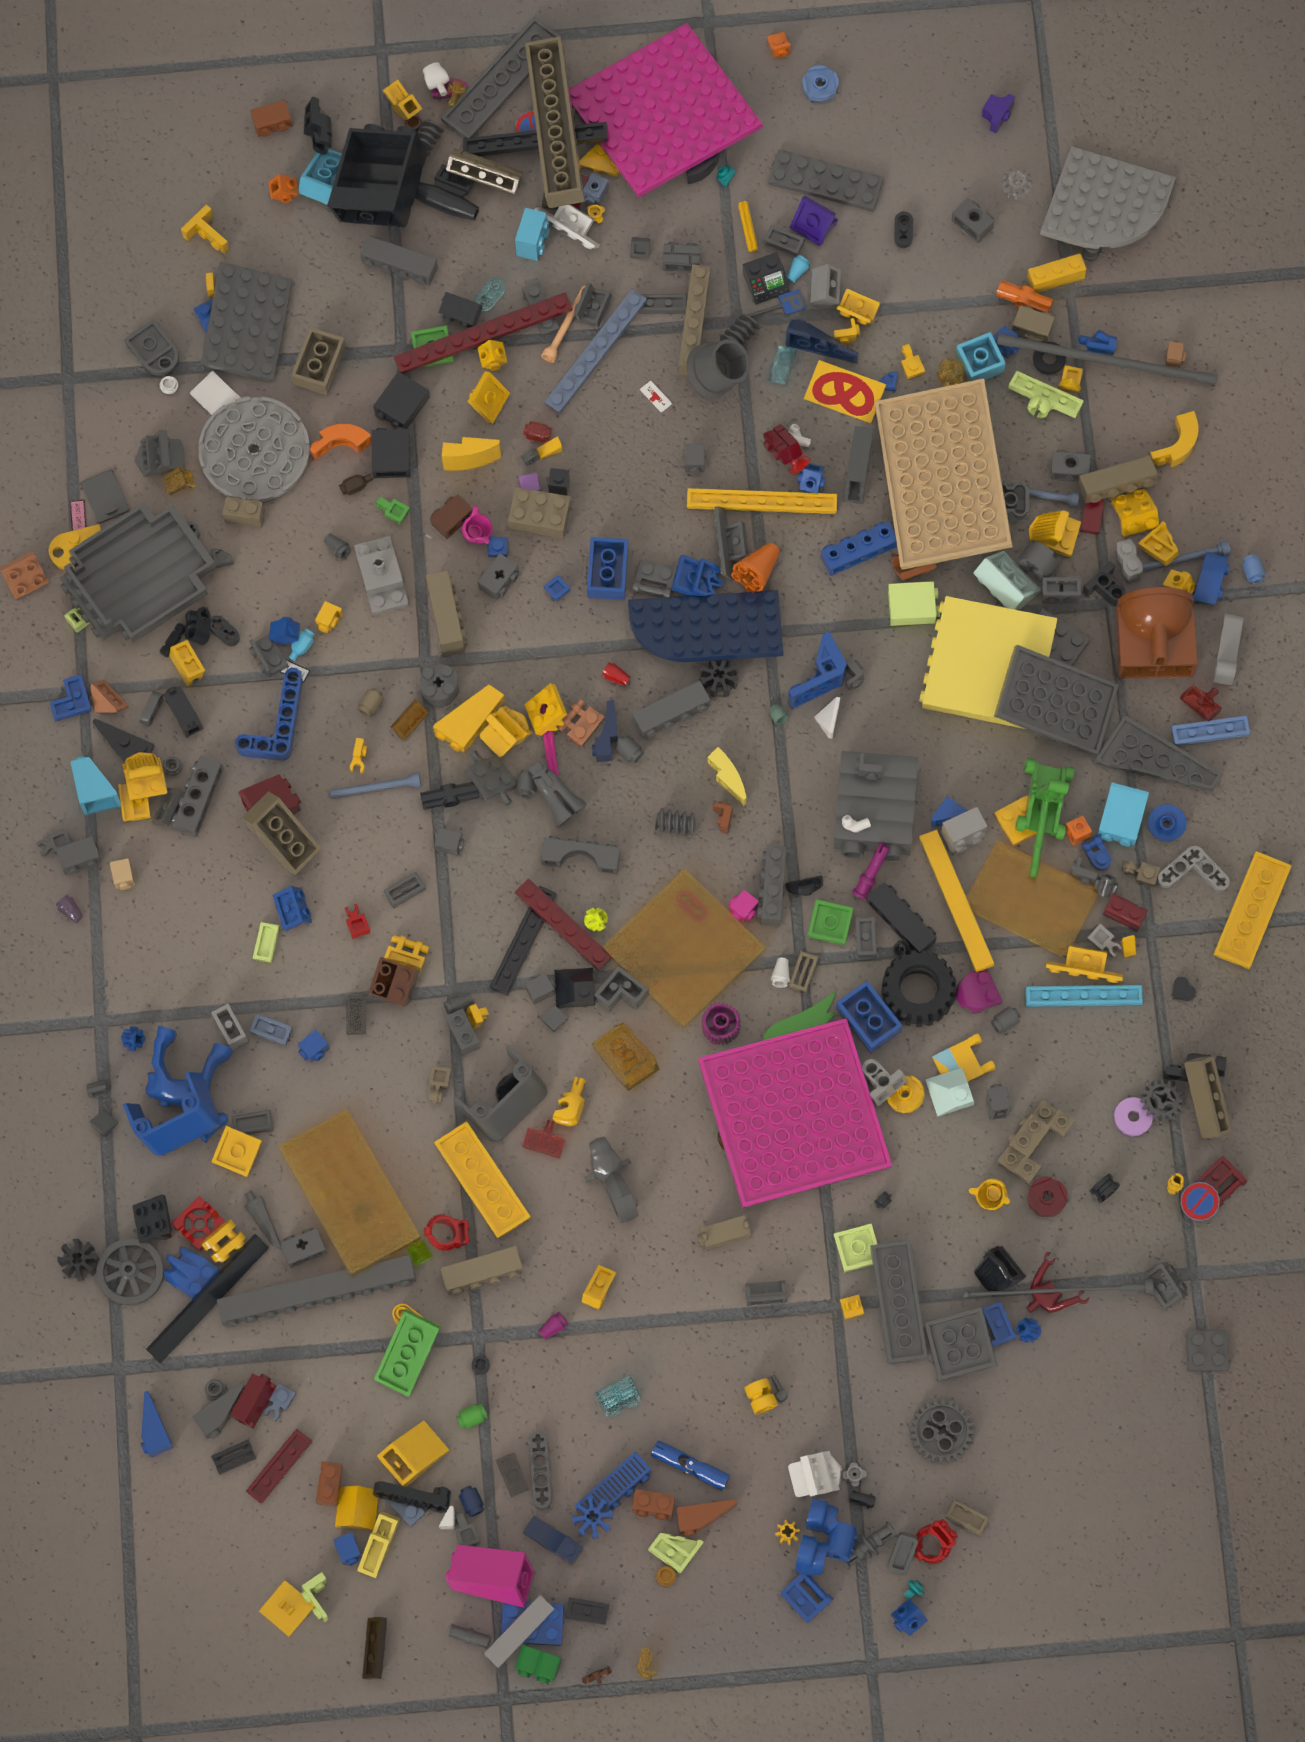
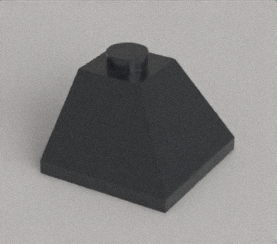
[554,968,595,1008]

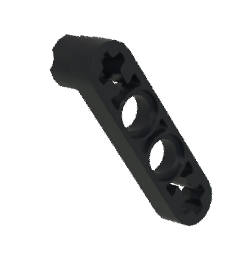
[373,1481,451,1513]

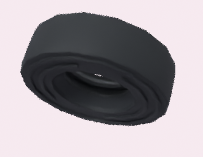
[1033,341,1066,375]

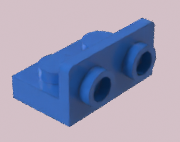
[273,886,312,931]

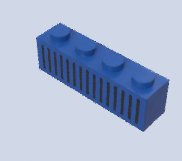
[575,1452,651,1522]

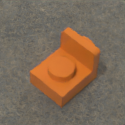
[767,32,791,58]

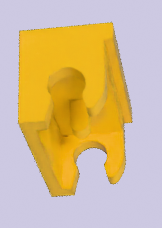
[169,640,205,687]

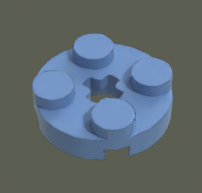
[802,65,839,101]

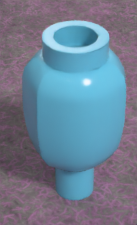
[289,629,315,662]

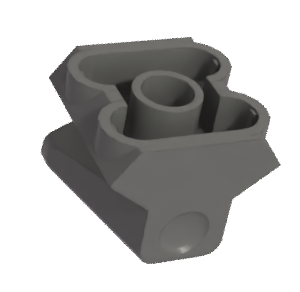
[1002,482,1029,523]

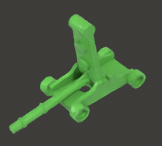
[1015,758,1074,878]

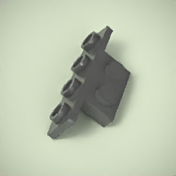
[714,506,749,581]

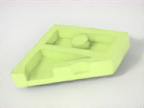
[648,1533,704,1574]

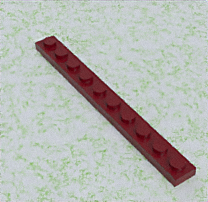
[394,292,573,374]

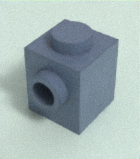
[583,173,609,206]

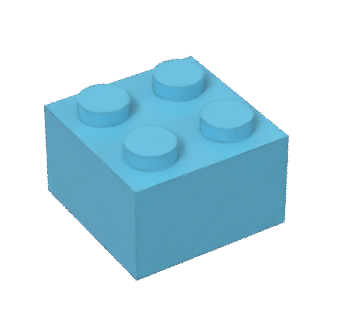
[515,208,550,261]
[955,332,1006,382]

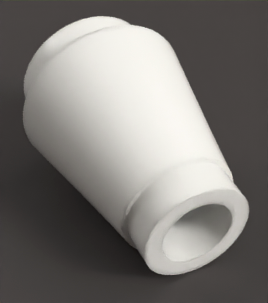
[771,958,790,988]

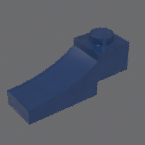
[592,700,618,762]
[523,1515,584,1566]

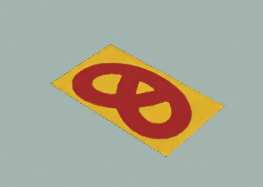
[804,360,886,424]

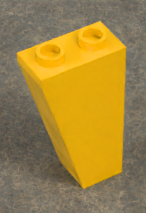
[433,685,505,753]

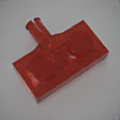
[1180,685,1222,722]
[522,1120,566,1159]

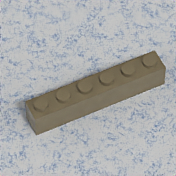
[679,264,711,375]

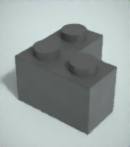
[594,966,649,1013]

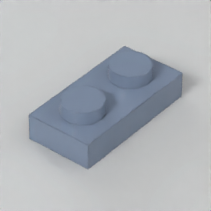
[249,1014,293,1046]
[384,1484,426,1527]

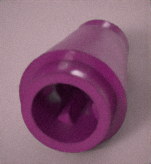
[538,1312,568,1340]

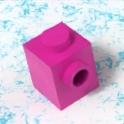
[729,890,759,923]

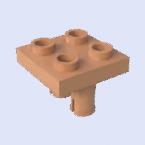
[0,551,49,600]

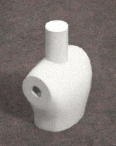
[423,62,450,96]

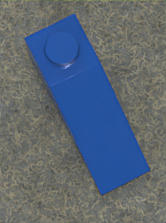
[140,1391,173,1458]

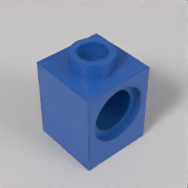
[333,1532,362,1566]

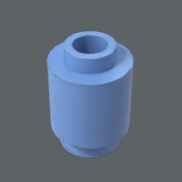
[1242,554,1266,584]

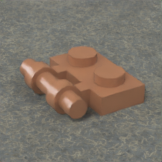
[557,699,605,748]

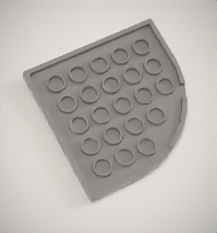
[1040,146,1176,249]

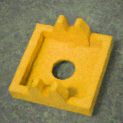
[524,683,567,736]

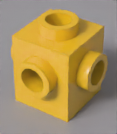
[478,340,507,371]
[1163,569,1196,594]

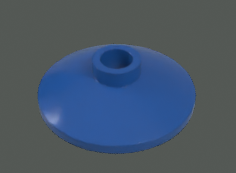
[1148,804,1187,841]

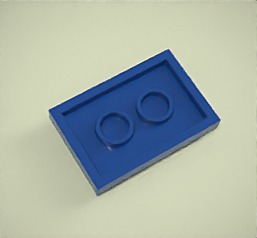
[501,1602,564,1646]

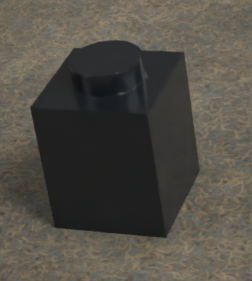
[548,468,570,496]

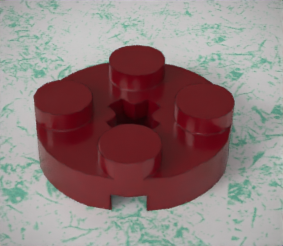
[1028,1177,1068,1217]

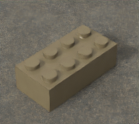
[426,571,467,657]
[242,791,322,875]

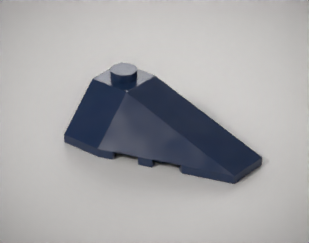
[786,319,859,364]

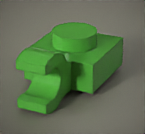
[376,497,410,525]

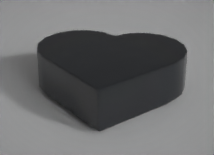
[1172,977,1196,1001]

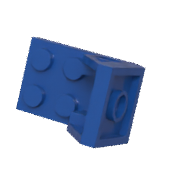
[788,631,847,709]

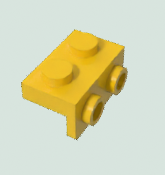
[836,289,881,325]

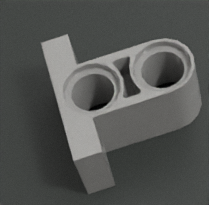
[862,1059,907,1106]

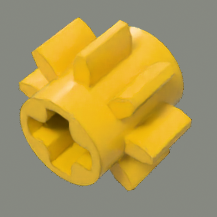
[775,1520,800,1546]

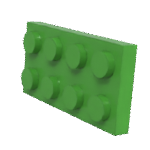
[373,1309,441,1397]

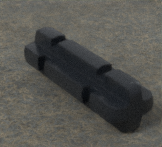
[160,623,185,657]

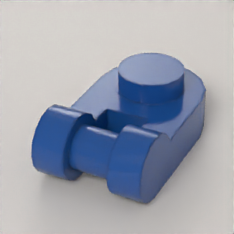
[1081,835,1111,871]

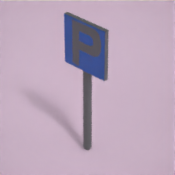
[747,289,806,317]

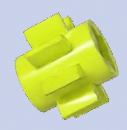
[584,907,608,932]

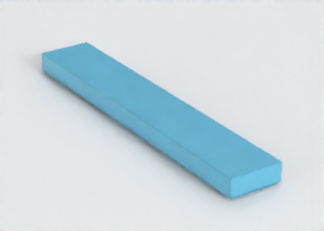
[1025,985,1143,1007]

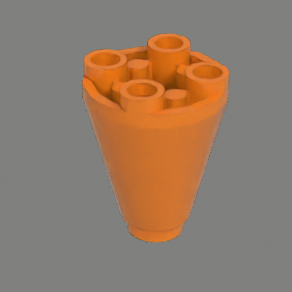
[731,543,780,593]

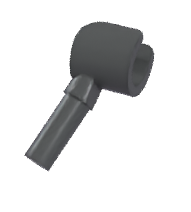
[771,1374,788,1403]

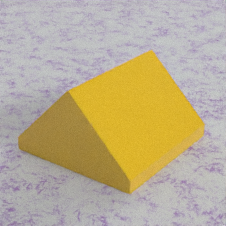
[335,1485,379,1531]

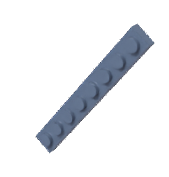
[544,289,647,415]

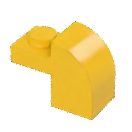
[382,80,422,120]

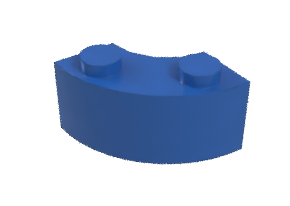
[1194,552,1230,605]

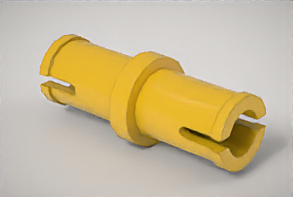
[1167,1173,1184,1194]

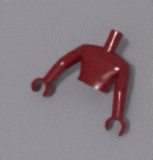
[1026,1252,1089,1313]

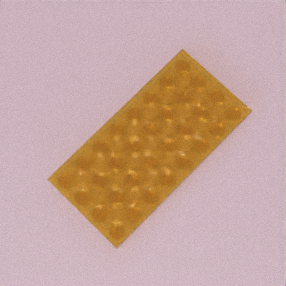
[278,1109,421,1277]

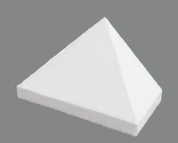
[814,697,840,739]

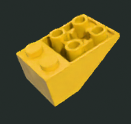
[377,1421,450,1487]

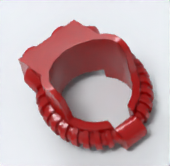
[424,1214,470,1251]
[915,1518,958,1564]

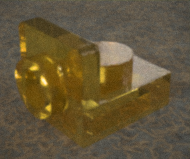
[162,467,195,495]
[636,1647,657,1680]

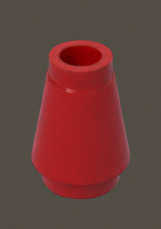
[601,662,631,686]

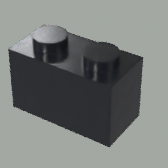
[438,292,483,328]

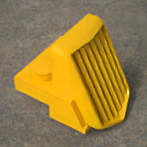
[1028,510,1081,558]
[480,706,533,757]
[122,752,167,801]

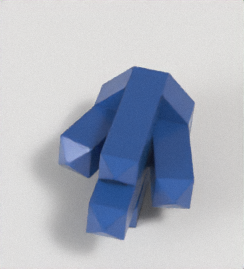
[1078,330,1117,356]

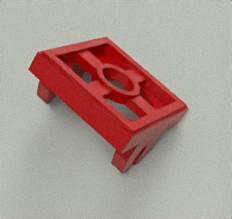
[171,1196,226,1251]

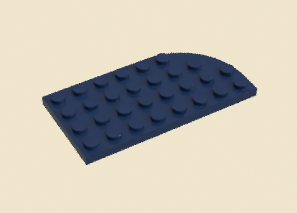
[628,590,783,662]

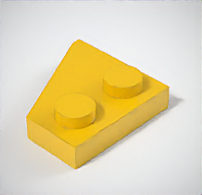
[580,143,620,177]
[1138,521,1179,566]

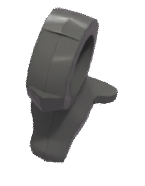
[584,1137,639,1223]

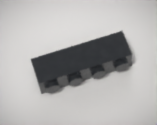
[867,882,937,953]

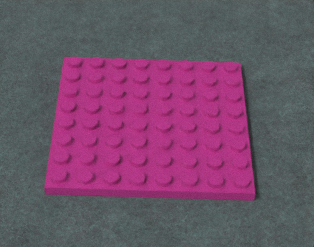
[570,23,763,198]
[698,1018,892,1208]

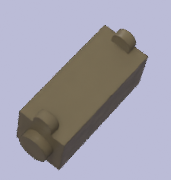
[697,1215,751,1251]

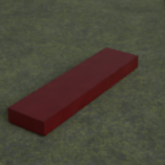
[246,1429,312,1504]

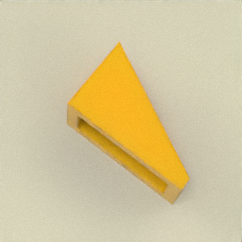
[537,436,563,459]
[1120,935,1136,958]

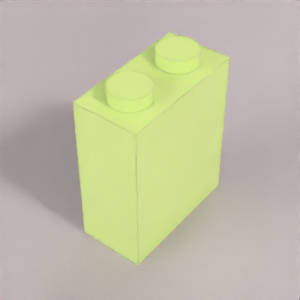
[888,581,940,626]

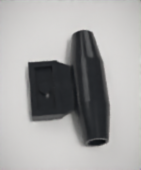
[415,164,479,221]

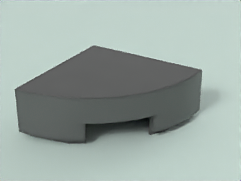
[211,549,234,568]

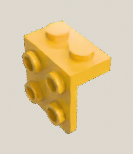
[1111,489,1159,537]

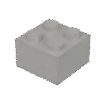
[941,807,988,854]

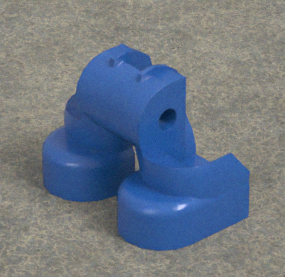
[795,1497,858,1576]

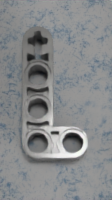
[1213,613,1244,686]

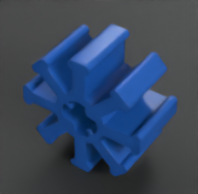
[572,1496,613,1539]

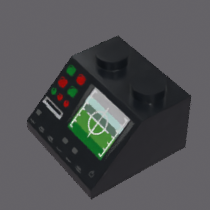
[743,252,790,304]

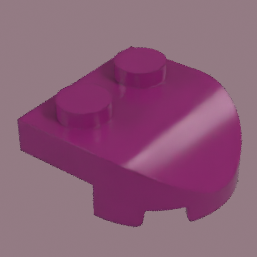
[955,969,1003,1013]

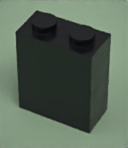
[373,371,430,429]
[372,427,410,478]

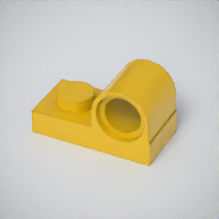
[581,1265,616,1310]

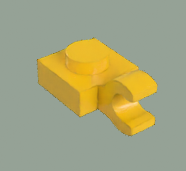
[901,344,925,380]
[350,738,368,774]

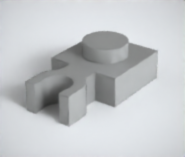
[1086,924,1123,957]

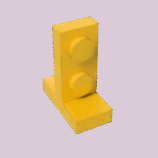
[181,204,229,254]

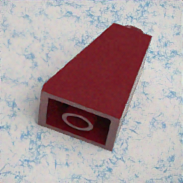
[238,774,301,815]

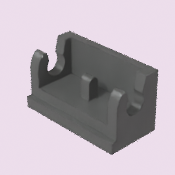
[745,1280,787,1306]

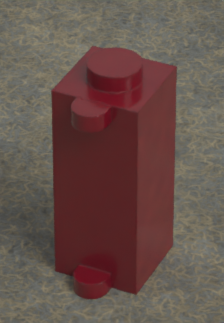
[230,1373,277,1429]

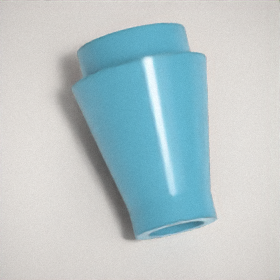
[786,255,810,283]

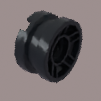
[1089,1173,1120,1203]

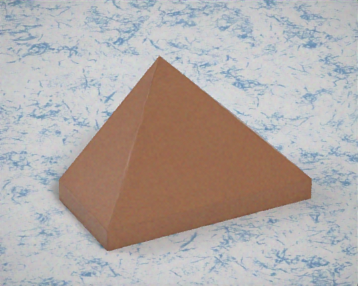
[90,680,129,713]

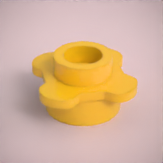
[587,205,605,223]

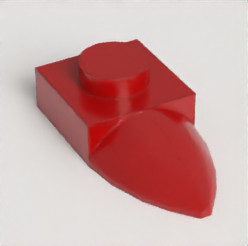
[788,454,811,475]

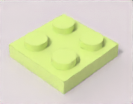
[833,1223,877,1273]

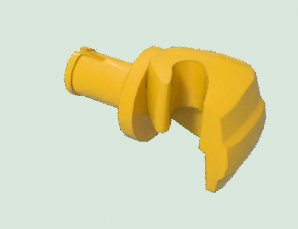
[553,1077,586,1126]

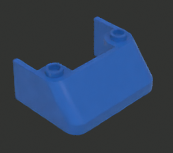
[123,1072,220,1156]

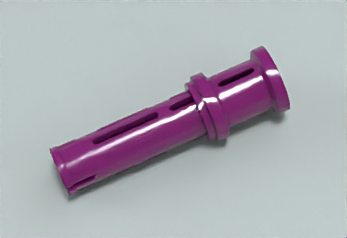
[852,842,891,899]

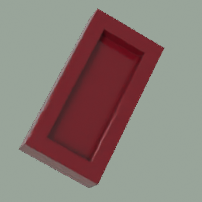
[1080,499,1104,535]

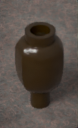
[339,474,373,495]

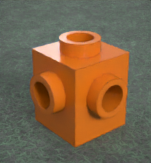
[268,174,299,203]

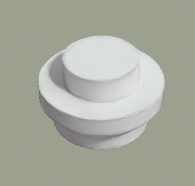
[160,376,178,394]

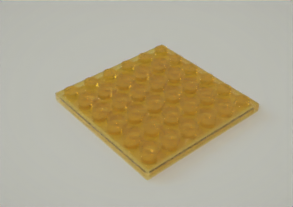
[602,869,766,1029]

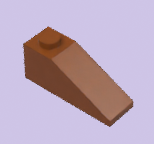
[677,1499,737,1536]

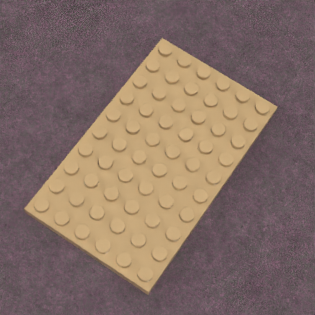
[875,378,1013,570]

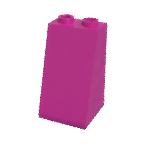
[446,1545,535,1608]

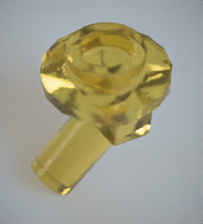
[448,80,466,106]

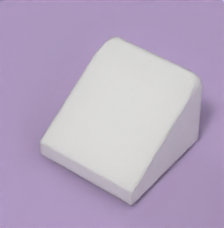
[439,1506,455,1529]

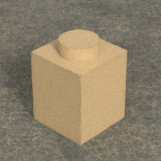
[110,858,135,890]

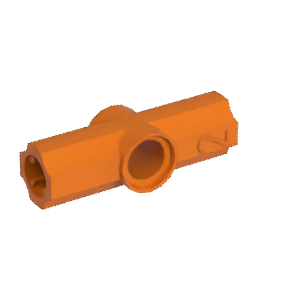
[996,280,1053,313]

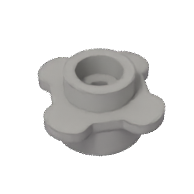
[843,1462,866,1487]

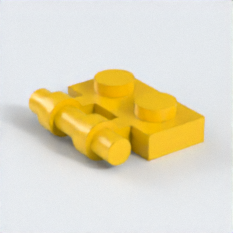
[384,935,430,977]

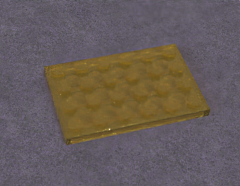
[967,840,1098,958]

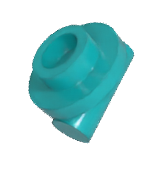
[717,166,736,187]

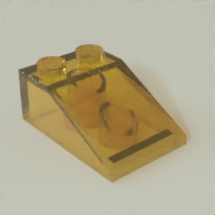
[592,1023,660,1091]

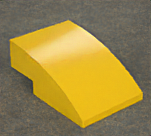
[442,437,502,471]

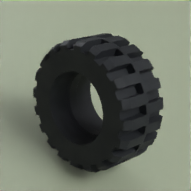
[882,950,956,1027]

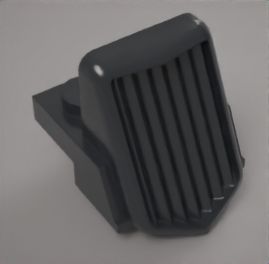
[974,1246,1027,1297]

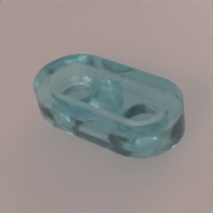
[475,278,505,311]

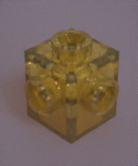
[937,357,965,387]

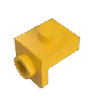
[833,318,860,345]

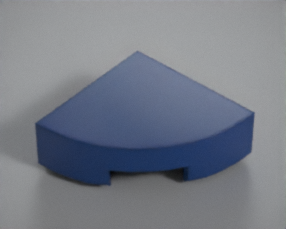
[879,372,898,391]

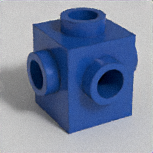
[798,463,826,494]
[891,1599,928,1636]

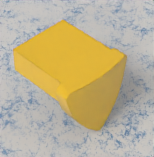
[1058,365,1083,393]

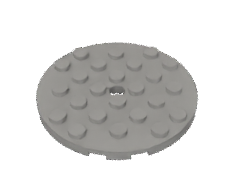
[198,396,310,502]

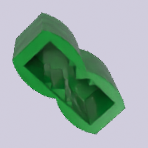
[515,1645,562,1685]

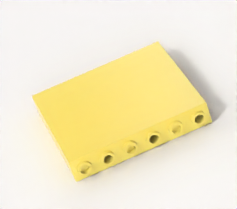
[919,596,1057,729]

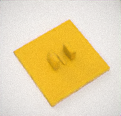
[259,1580,314,1637]

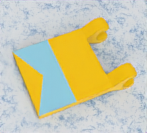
[932,1034,996,1082]

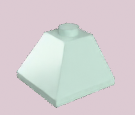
[925,1068,975,1117]

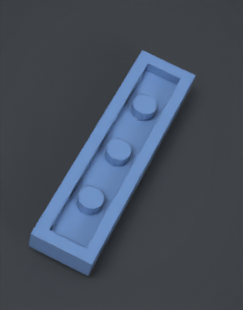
[1171,715,1250,746]

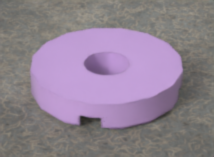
[1114,1097,1153,1137]

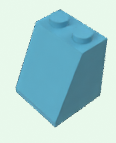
[70,756,121,815]
[1098,782,1149,847]

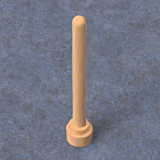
[541,286,586,363]

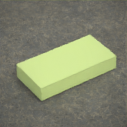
[253,922,280,963]

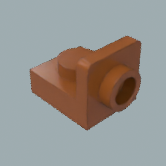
[713,802,733,833]

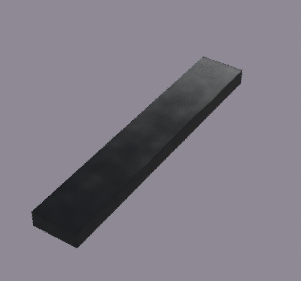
[490,886,557,996]

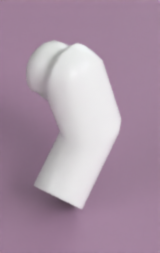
[788,424,811,448]
[842,815,871,833]

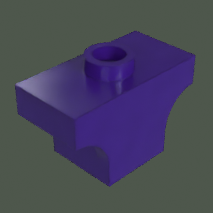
[982,94,1015,133]

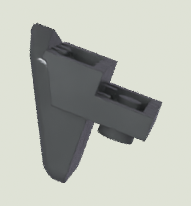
[135,430,184,477]

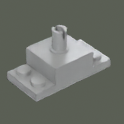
[354,536,409,615]

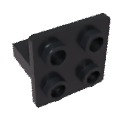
[133,1194,172,1243]

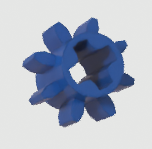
[121,1026,145,1051]
[1016,1318,1041,1343]

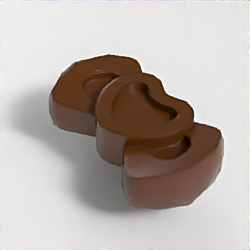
[582,1666,612,1684]

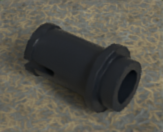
[850,1490,876,1509]

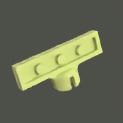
[1008,371,1084,418]

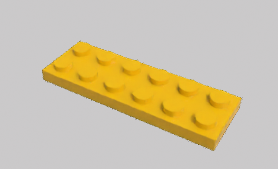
[1213,851,1292,969]
[434,1121,531,1239]

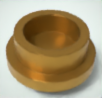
[656,1566,676,1587]

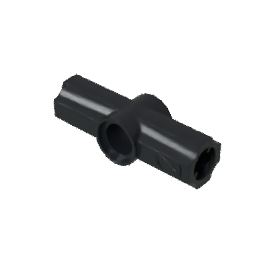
[420,782,479,810]

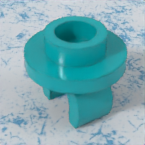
[904,1579,925,1599]

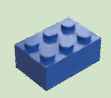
[587,537,629,600]
[836,981,903,1054]

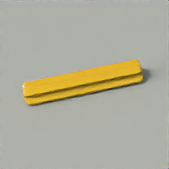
[738,201,758,253]

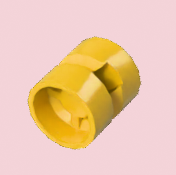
[744,1378,778,1414]

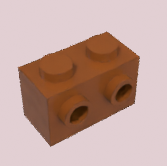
[632,1489,675,1520]

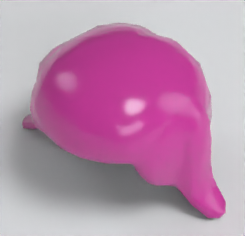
[462,505,493,545]

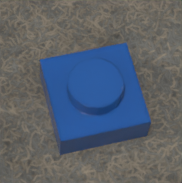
[488,537,508,557]
[544,575,570,602]

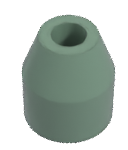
[770,704,789,725]

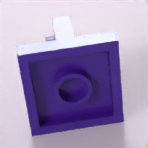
[789,195,838,246]

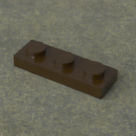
[362,1617,387,1680]

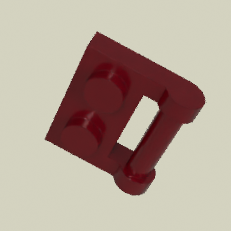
[1195,1156,1247,1208]

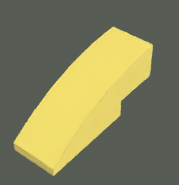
[708,747,747,806]
[357,1511,401,1578]

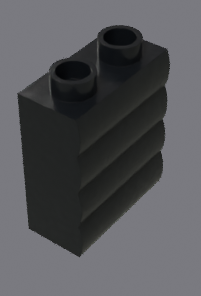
[327,124,428,227]

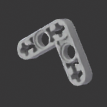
[1157,846,1230,892]

